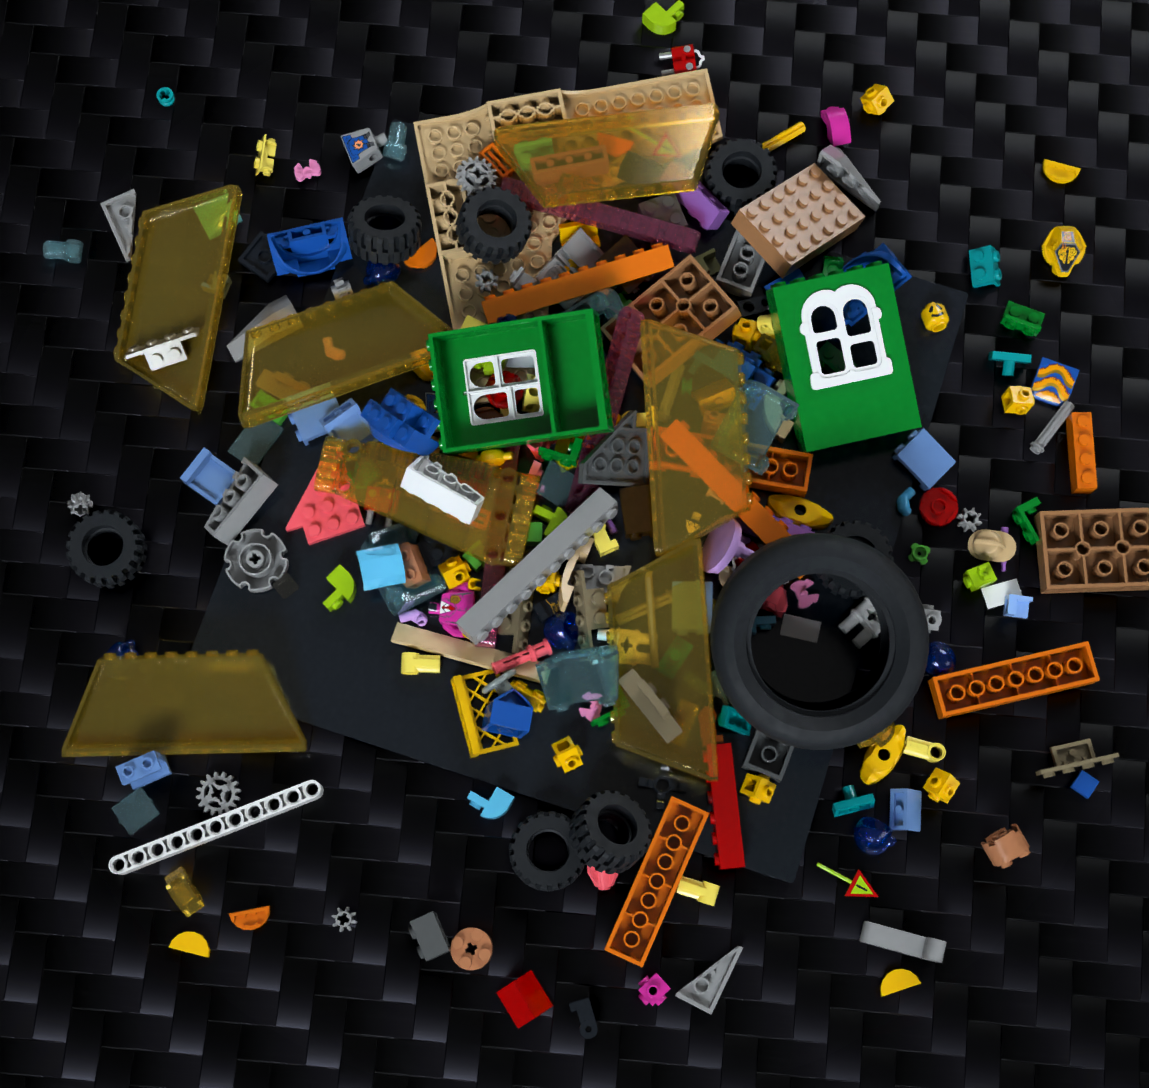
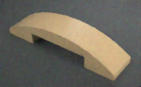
[558,538,594,612]

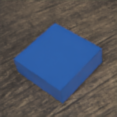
[1070,770,1099,799]

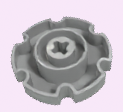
[224,529,289,593]

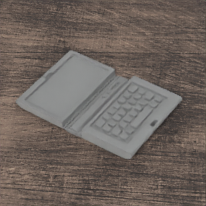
[535,227,604,311]

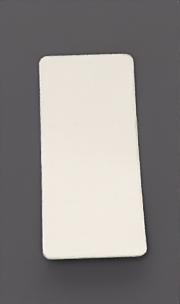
[506,355,535,368]

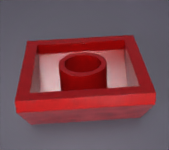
[496,970,553,1029]

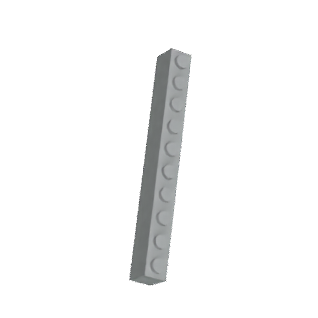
[456,487,618,645]

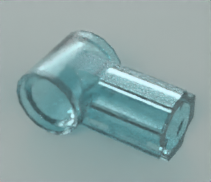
[383,122,407,162]
[43,239,84,263]

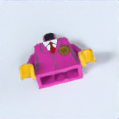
[428,578,481,639]

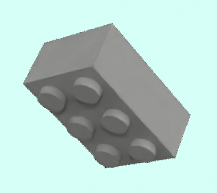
[715,230,766,299]

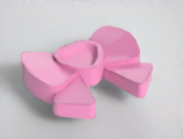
[294,159,321,182]
[790,579,819,609]
[578,692,607,722]

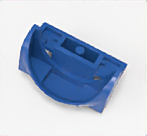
[267,217,352,277]
[842,242,912,327]
[688,338,776,412]
[360,388,441,456]

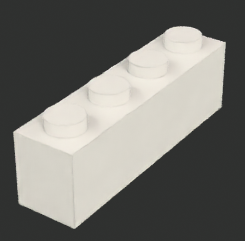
[400,455,485,525]

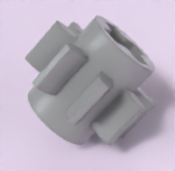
[475,269,498,294]
[331,277,353,303]
[68,492,93,517]
[956,508,982,532]
[331,907,358,932]

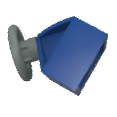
[481,669,533,739]

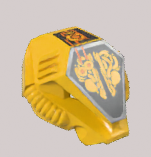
[1041,226,1087,277]

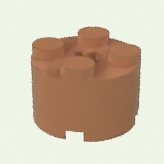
[981,824,1031,869]
[450,928,493,970]

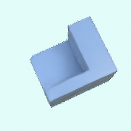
[1003,594,1033,619]

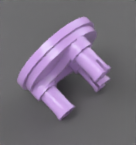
[699,517,755,574]

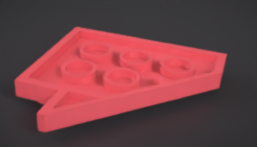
[286,453,366,545]

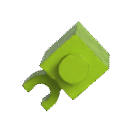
[963,562,997,592]

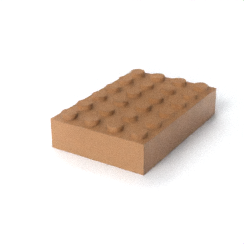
[731,163,865,279]
[601,254,742,390]
[1034,508,1149,594]

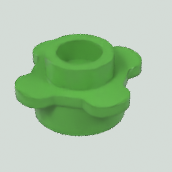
[908,543,930,565]

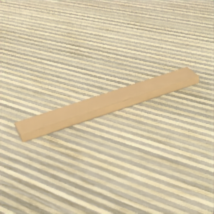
[391,622,551,685]

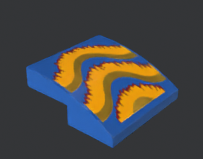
[1030,357,1079,408]

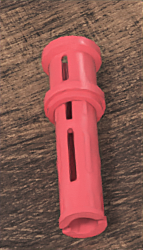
[491,638,553,675]

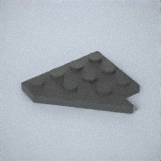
[578,410,652,487]

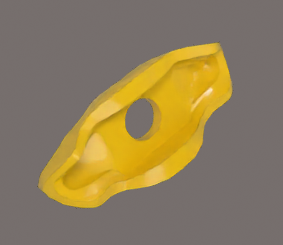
[767,494,833,530]
[860,725,906,785]

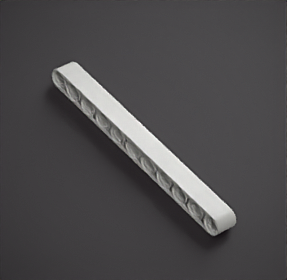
[108,780,324,875]

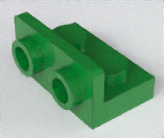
[1000,301,1045,336]
[818,341,857,374]

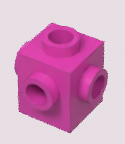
[638,973,671,1006]

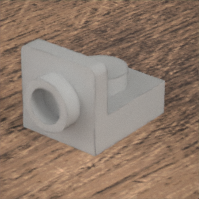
[509,267,540,291]

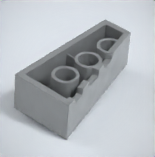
[204,457,278,545]

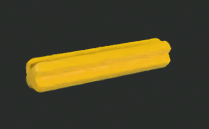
[762,122,806,152]

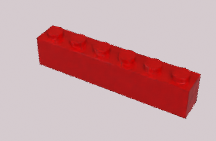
[702,743,745,870]

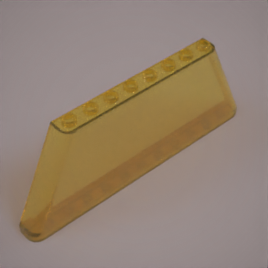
[494,103,720,208]
[113,184,242,411]
[238,281,453,428]
[640,319,753,557]
[604,539,719,782]
[62,649,307,757]

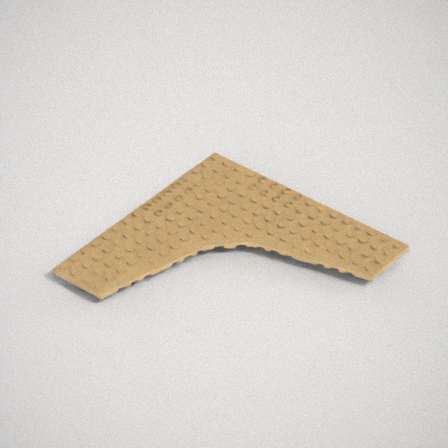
[413,68,723,406]

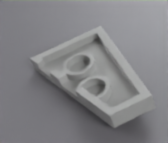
[568,564,632,604]

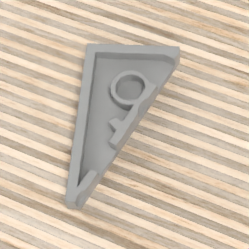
[100,189,137,262]
[675,946,743,1014]

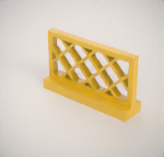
[451,669,519,758]

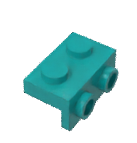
[969,245,1002,288]

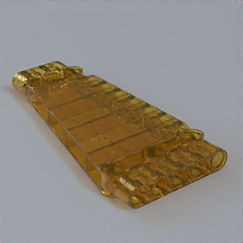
[314,436,540,568]

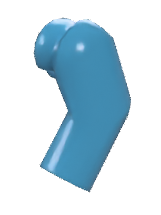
[897,487,916,516]

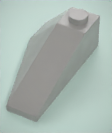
[816,144,881,212]
[227,295,304,362]

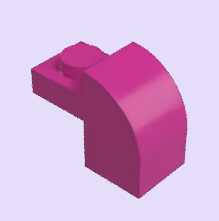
[821,106,851,147]

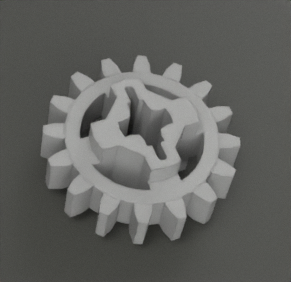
[455,156,498,196]
[196,772,241,816]

